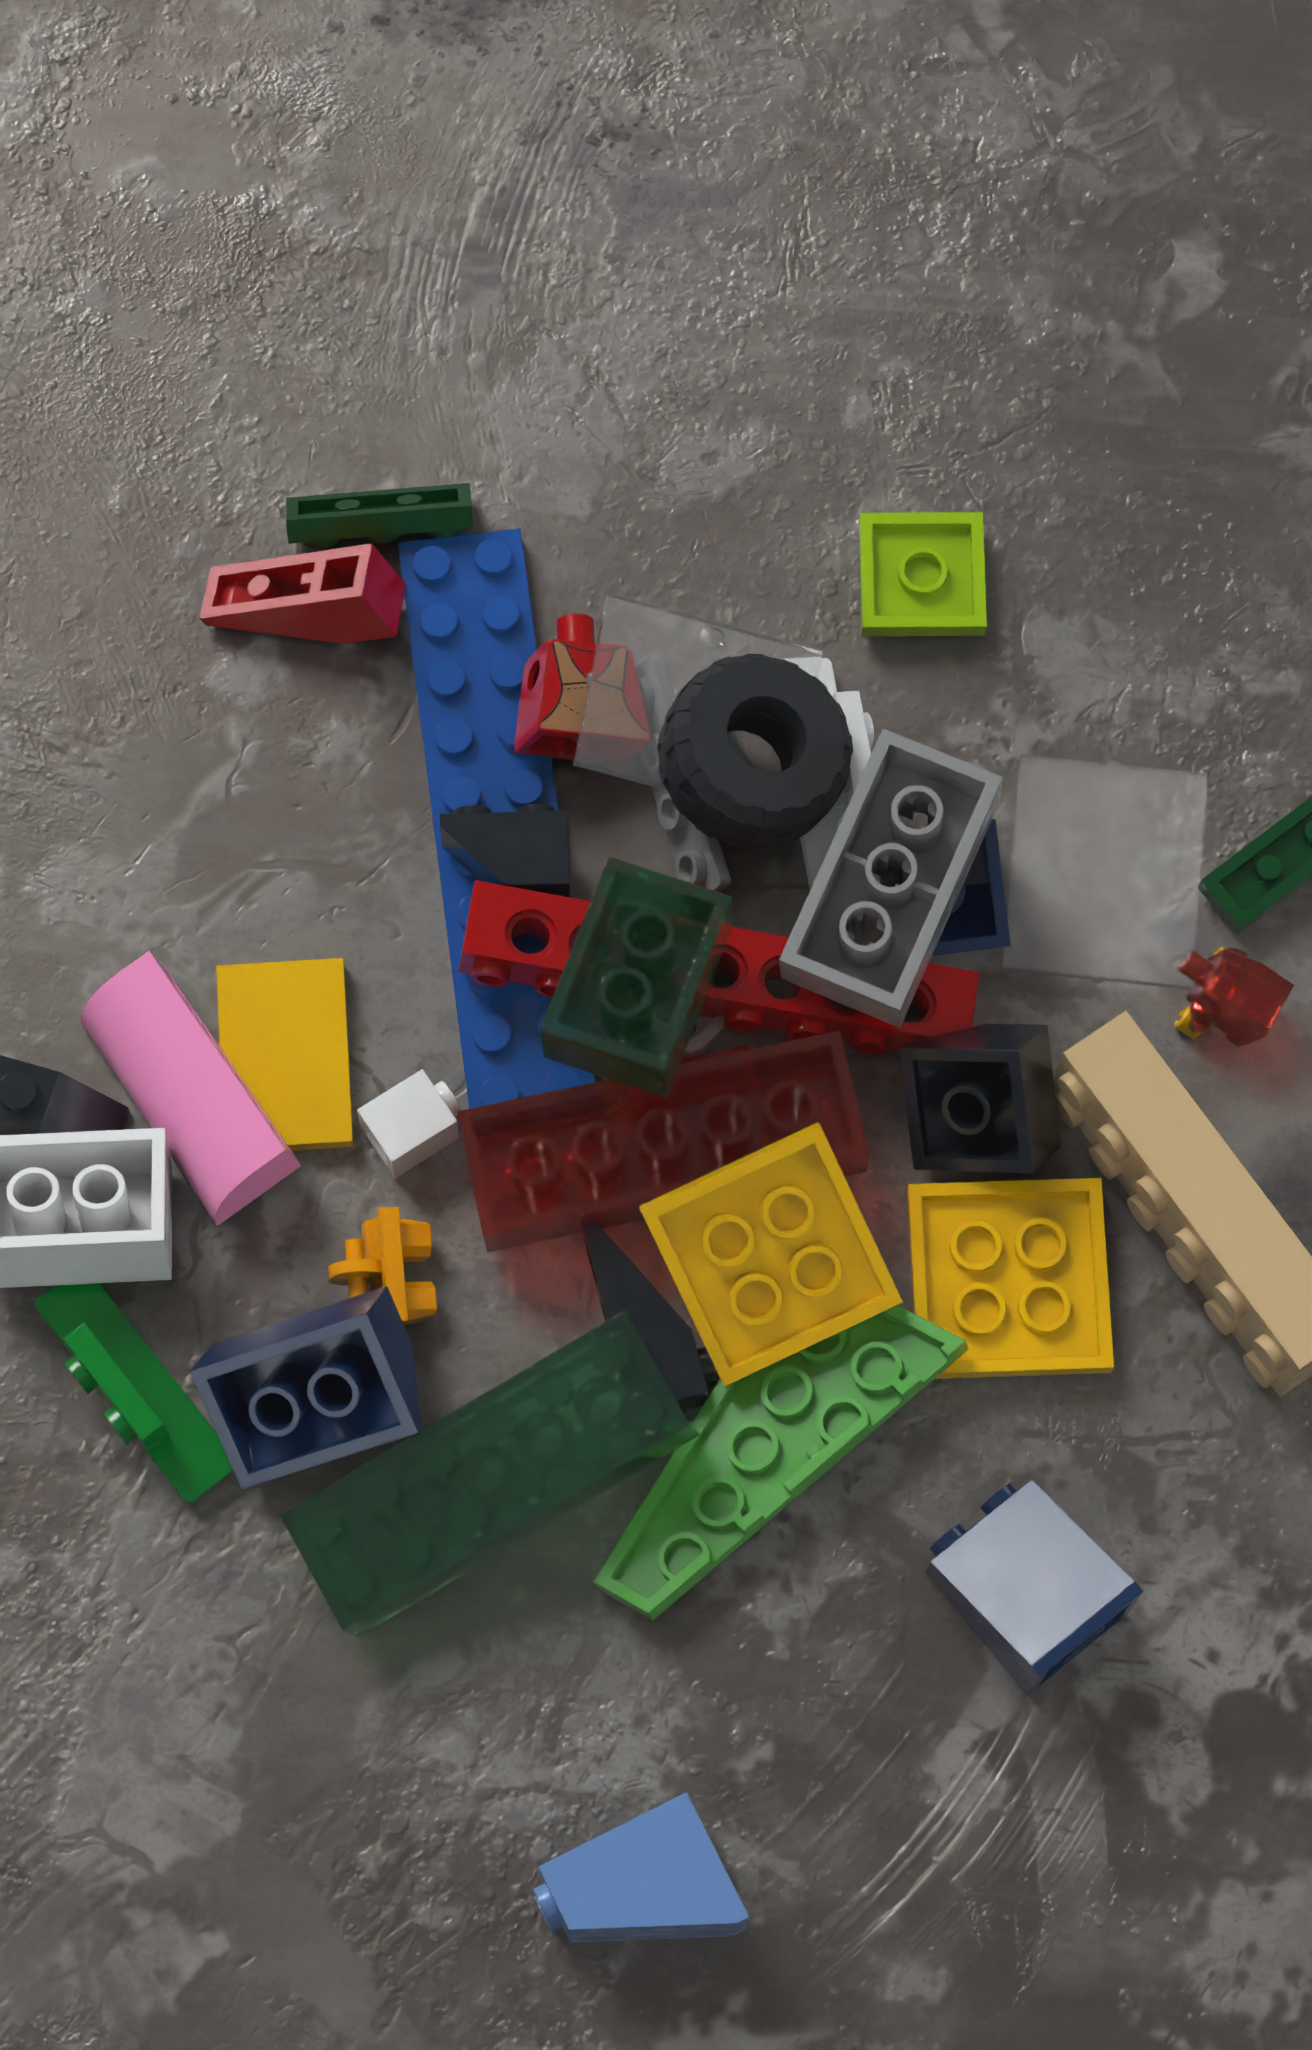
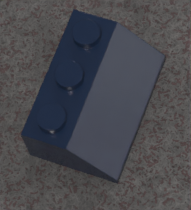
[190,1286,421,1489]

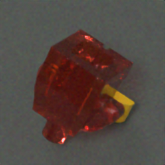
[1174,947,1294,1048]

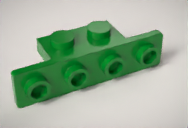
[34,1283,234,1504]

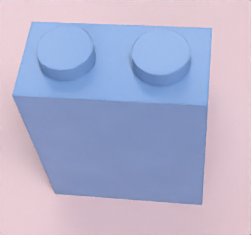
[533,1792,749,1943]

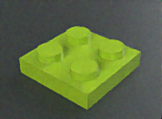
[859,512,987,637]

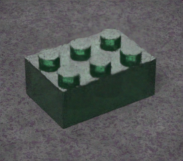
[540,857,733,1098]

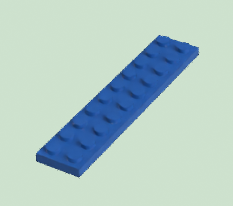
[398,528,600,1138]

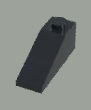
[583,1222,717,1424]

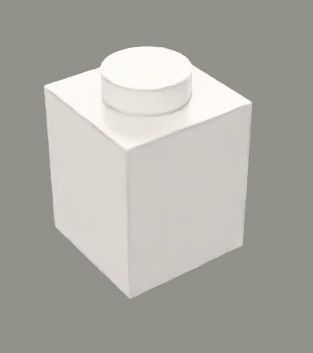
[357,1069,462,1179]

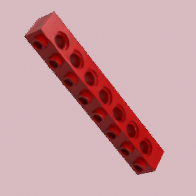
[458,880,980,1055]

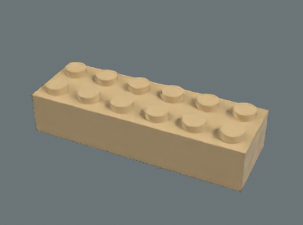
[1054,1011,1312,1398]

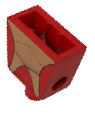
[514,614,649,766]

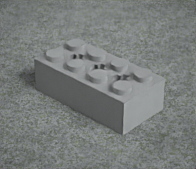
[779,728,1003,1028]

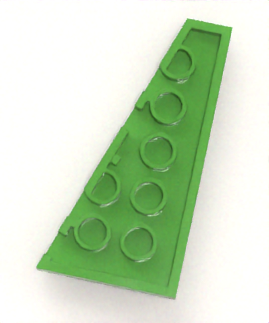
[593,1305,969,1620]

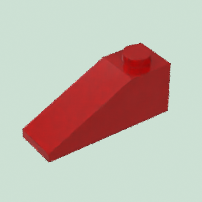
[199,543,406,644]

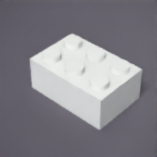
[0,1128,172,1288]

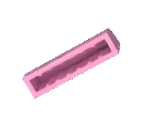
[81,951,302,1226]

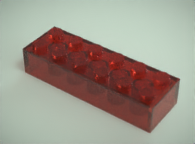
[457,1030,869,1253]

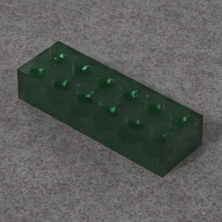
[279,1310,700,1637]

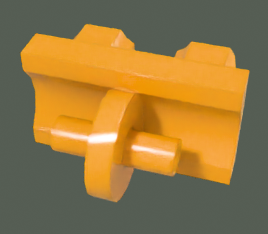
[328,1207,437,1325]

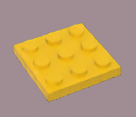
[639,1122,903,1386]
[906,1178,1114,1379]

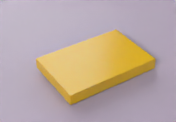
[216,958,354,1151]

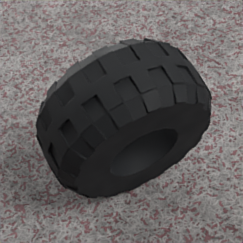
[657,654,853,849]

